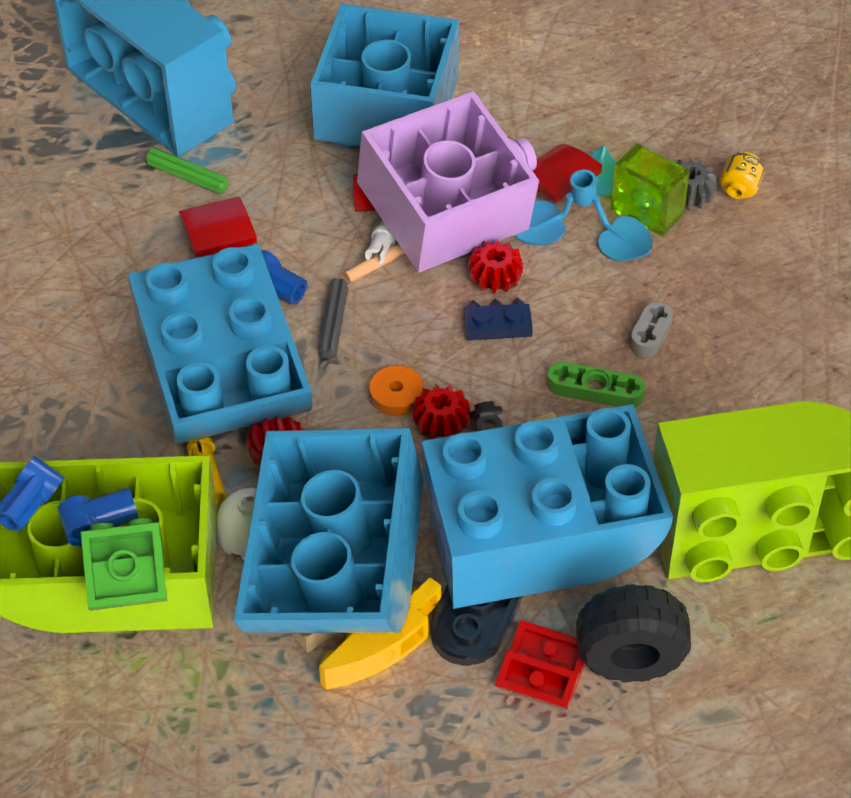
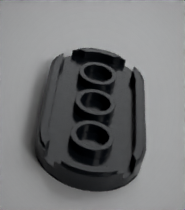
[430,586,523,666]

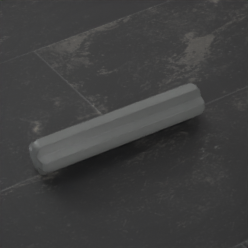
[318,278,348,359]

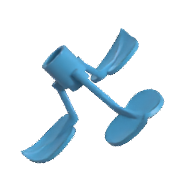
[514,145,653,261]

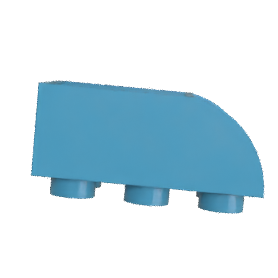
[128,244,312,445]
[422,404,673,609]

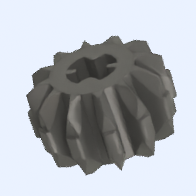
[663,158,717,211]

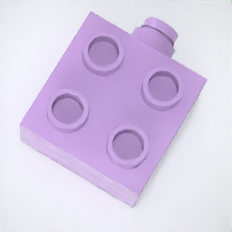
[357,91,539,273]

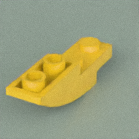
[319,577,441,690]

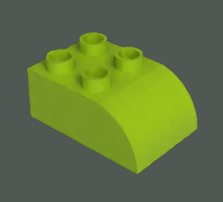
[0,455,217,633]

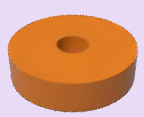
[369,366,424,416]

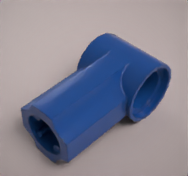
[261,250,308,305]
[0,456,65,533]
[58,487,139,546]

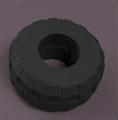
[576,584,691,682]

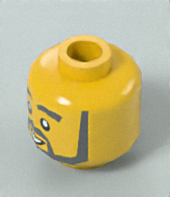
[719,152,765,199]

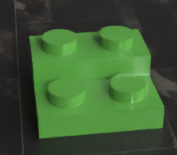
[81,518,168,611]

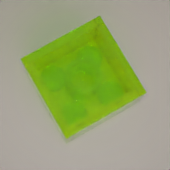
[611,143,690,237]

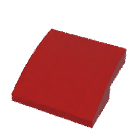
[533,144,602,204]
[179,196,258,258]
[495,620,585,710]

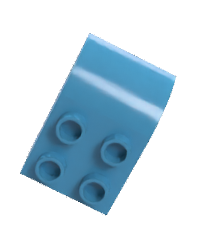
[53,0,236,157]
[234,428,424,633]

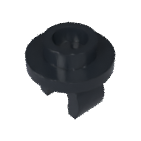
[468,401,503,432]

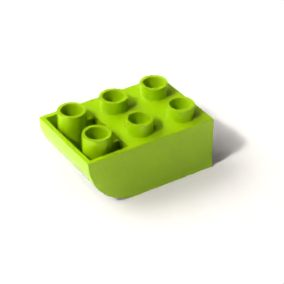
[653,401,851,582]

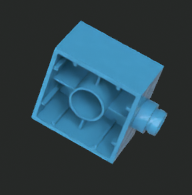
[310,4,459,148]

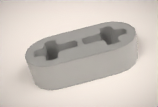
[630,302,673,358]

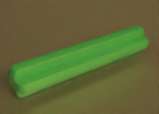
[146,148,229,194]

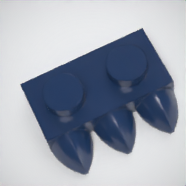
[464,297,533,341]

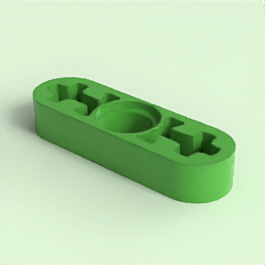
[547,362,645,408]

